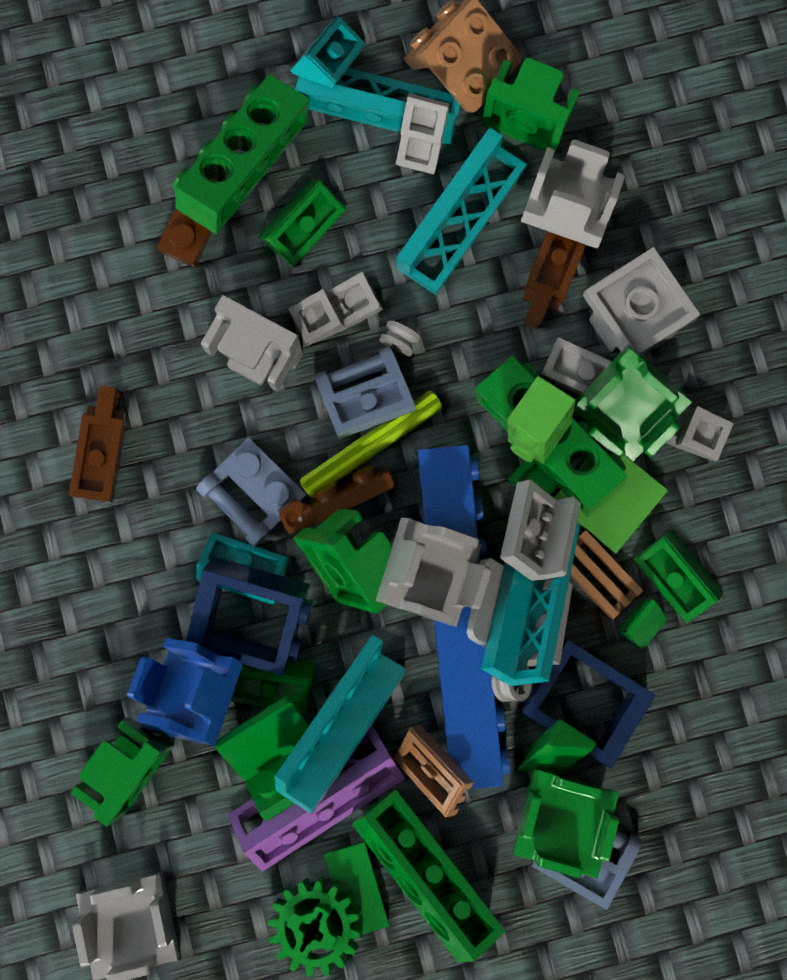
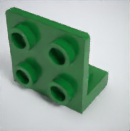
[215,697,339,821]

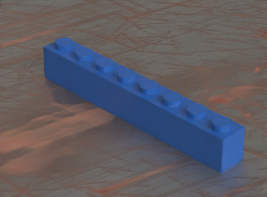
[417,445,510,789]

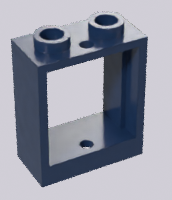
[186,556,313,676]
[519,640,656,769]

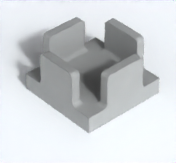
[521,140,625,249]
[583,247,700,356]
[201,295,303,391]
[375,518,492,627]
[72,871,180,980]

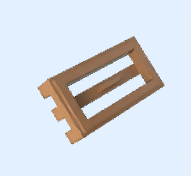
[570,530,643,619]
[393,725,474,817]

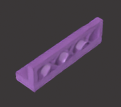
[227,725,406,872]

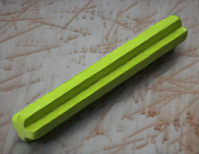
[300,391,442,498]

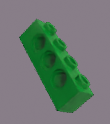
[173,74,310,235]
[475,356,628,518]
[351,790,506,963]

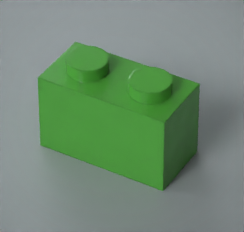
[508,376,575,464]

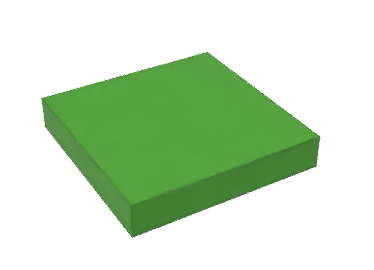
[554,443,668,554]

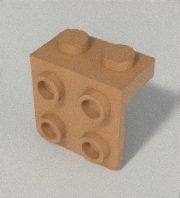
[403,0,521,113]

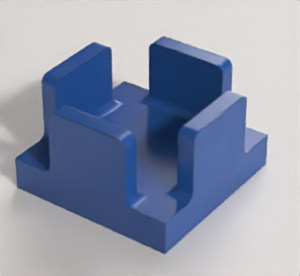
[127,638,243,746]

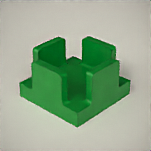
[481,58,580,156]
[574,344,692,461]
[293,509,392,614]
[70,717,174,827]
[512,768,619,879]

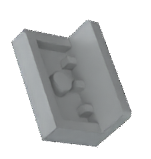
[500,480,581,581]

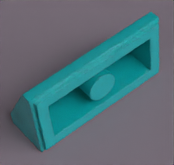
[290,15,366,88]
[196,532,290,605]

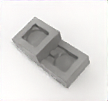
[396,93,449,175]
[288,272,384,345]
[666,406,734,461]

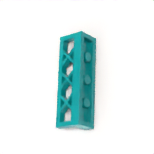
[295,68,461,145]
[396,127,527,295]
[481,523,580,686]
[275,635,406,814]

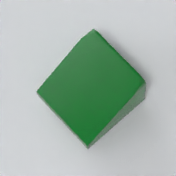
[619,599,666,650]

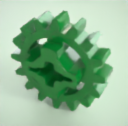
[268,877,363,977]

